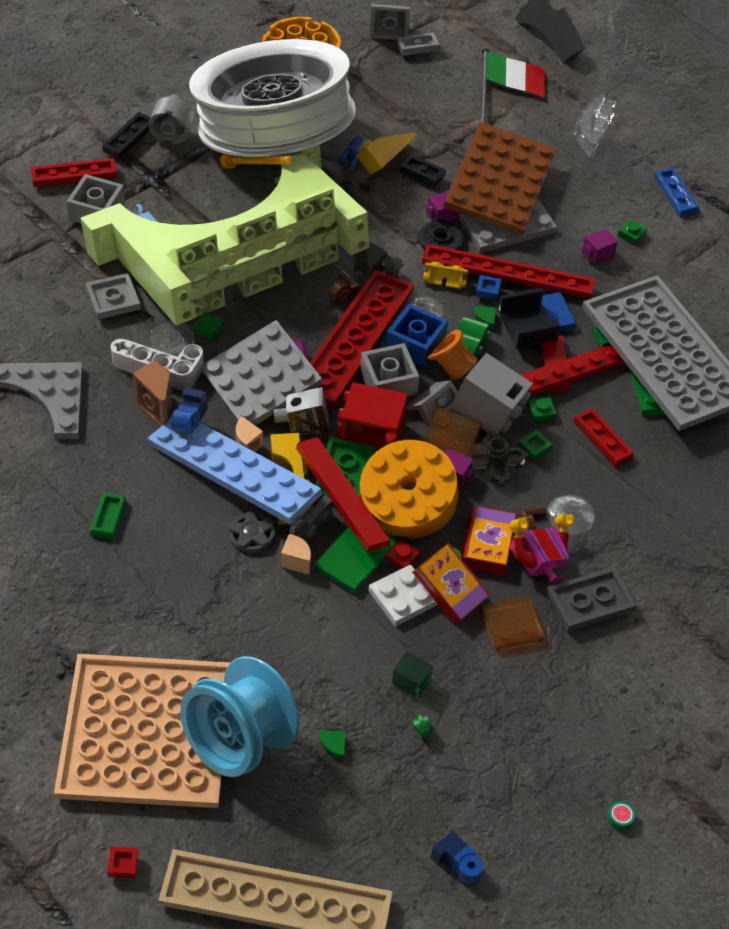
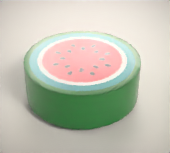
[607,801,636,830]

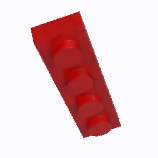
[31,158,117,187]

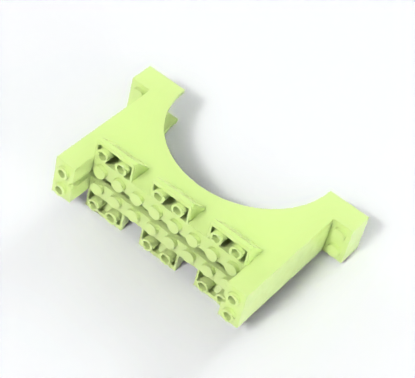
[81,145,369,326]

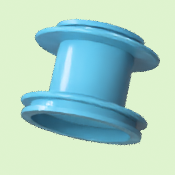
[180,656,300,777]

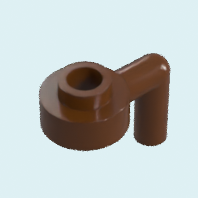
[329,271,360,303]
[517,506,547,530]

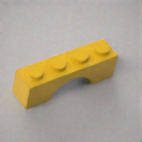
[271,433,312,525]

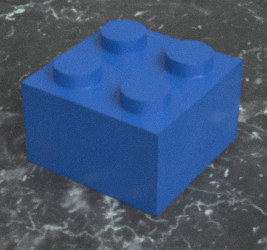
[386,304,448,367]

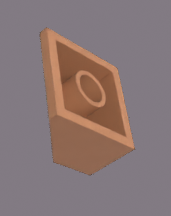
[133,360,172,427]

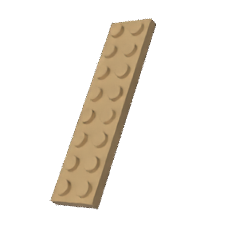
[159,849,393,929]

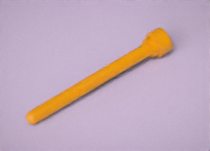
[220,153,292,169]

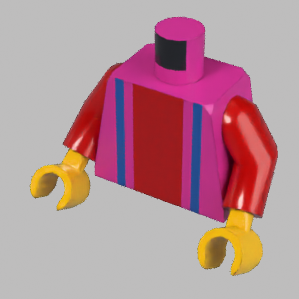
[509,513,575,584]

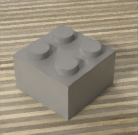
[66,174,125,224]
[360,343,419,396]

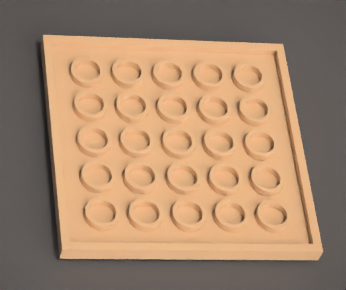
[54,654,230,808]

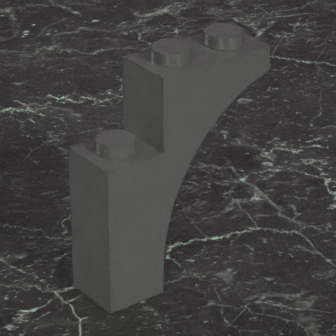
[515,0,586,62]

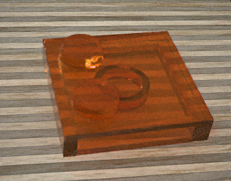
[423,407,481,457]
[481,596,545,652]

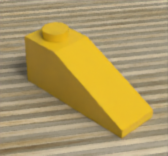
[356,132,417,175]

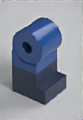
[171,388,208,433]
[430,830,483,886]

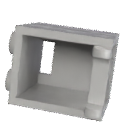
[449,353,533,438]

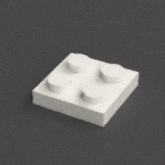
[368,565,437,627]

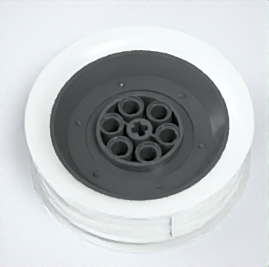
[189,39,356,157]

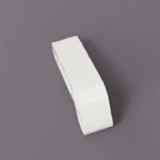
[111,339,204,390]

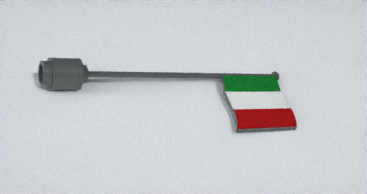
[481,48,545,123]

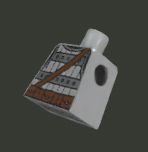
[274,388,329,434]

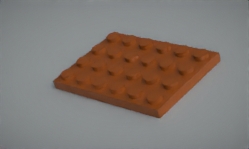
[443,122,557,235]

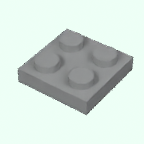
[85,273,141,320]

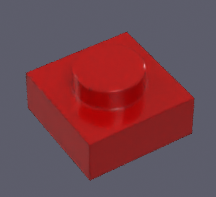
[386,539,420,569]
[107,846,139,879]

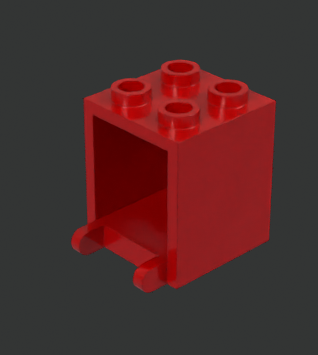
[337,382,407,453]

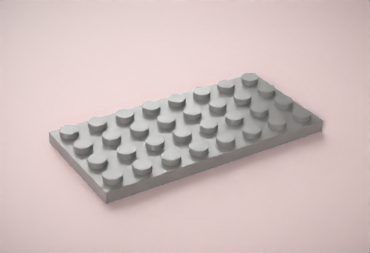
[582,275,729,431]

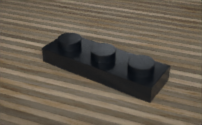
[102,112,150,159]

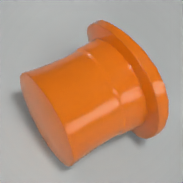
[427,330,477,380]

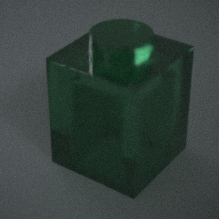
[392,651,434,698]

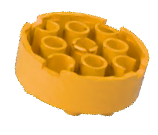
[262,17,341,49]
[360,440,459,539]

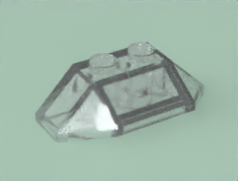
[573,91,617,162]

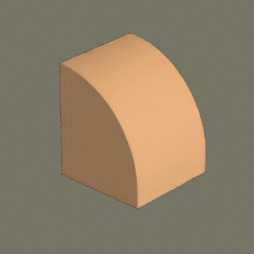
[236,417,263,452]
[281,534,311,575]

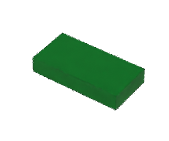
[90,493,127,540]

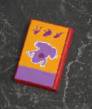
[462,506,517,575]
[412,543,490,625]

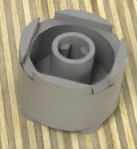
[149,94,195,144]

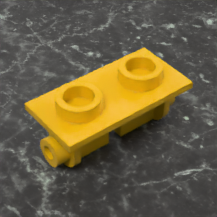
[423,262,468,290]

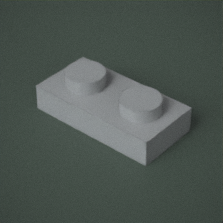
[397,32,439,56]

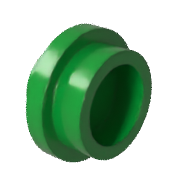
[411,714,434,740]

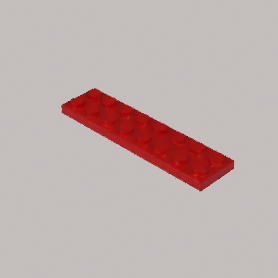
[310,269,414,408]

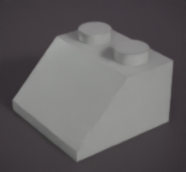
[370,4,410,40]

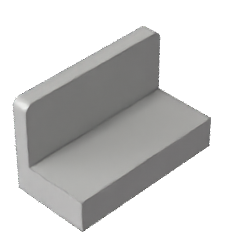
[406,380,458,425]

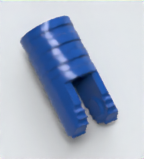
[338,136,367,172]

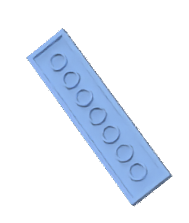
[147,418,322,525]

